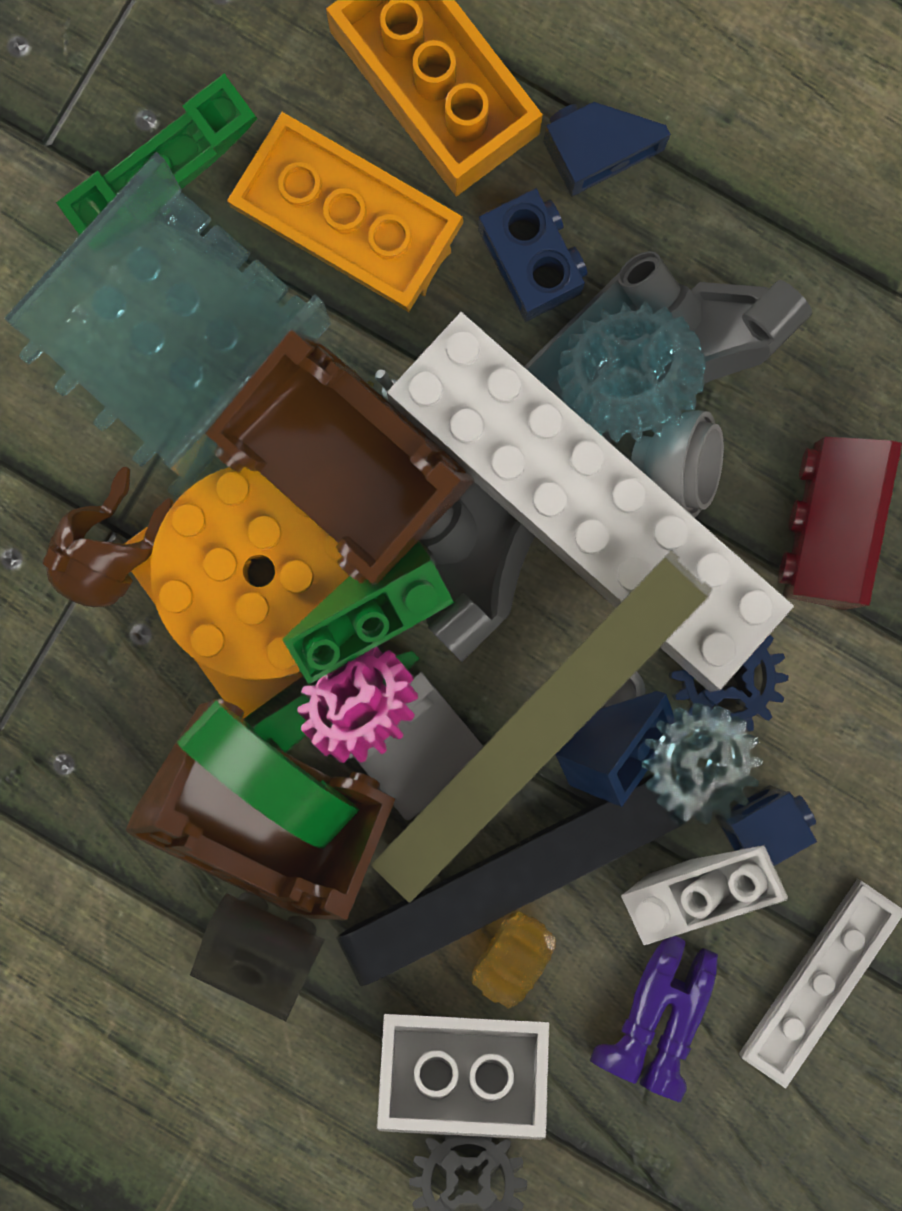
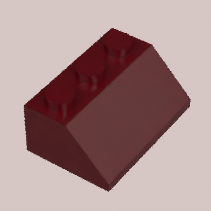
[778,436,902,610]

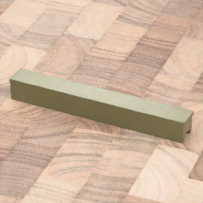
[371,550,713,903]

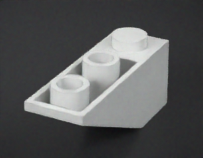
[621,845,788,945]

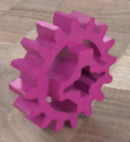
[298,647,418,763]

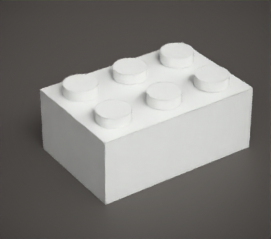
[377,1014,549,1140]

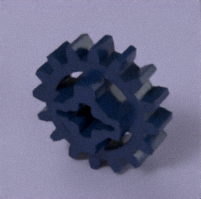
[669,635,788,735]

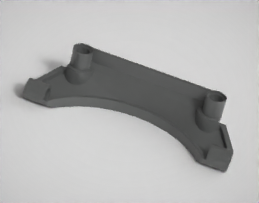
[419,251,812,662]

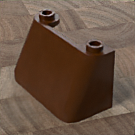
[205,329,475,584]
[125,699,395,920]

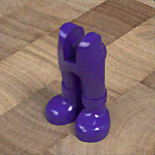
[590,936,718,1102]

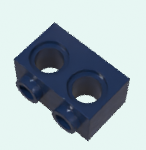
[478,188,588,322]
[715,785,817,866]

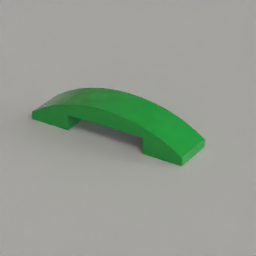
[56,73,258,247]
[177,700,360,849]

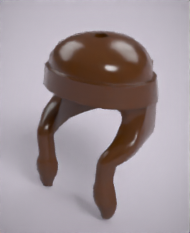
[43,467,174,608]

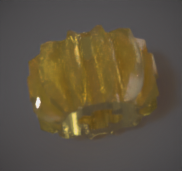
[472,911,556,1009]

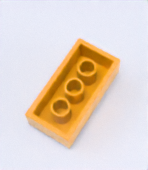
[326,0,543,197]

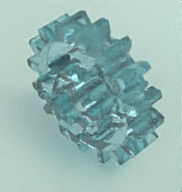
[642,703,763,824]

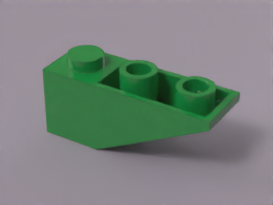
[282,541,454,684]

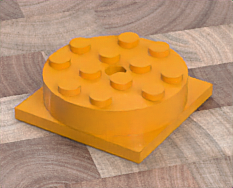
[124,467,349,719]

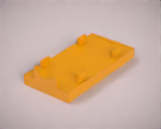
[227,112,464,312]

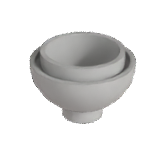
[631,410,724,518]

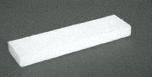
[739,879,902,1088]

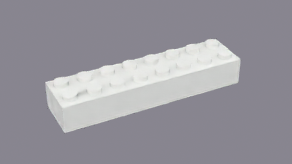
[387,312,794,692]

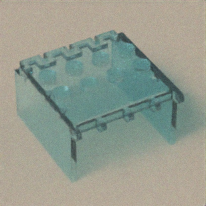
[4,152,331,498]

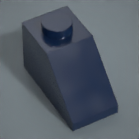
[543,102,671,197]
[555,691,679,807]

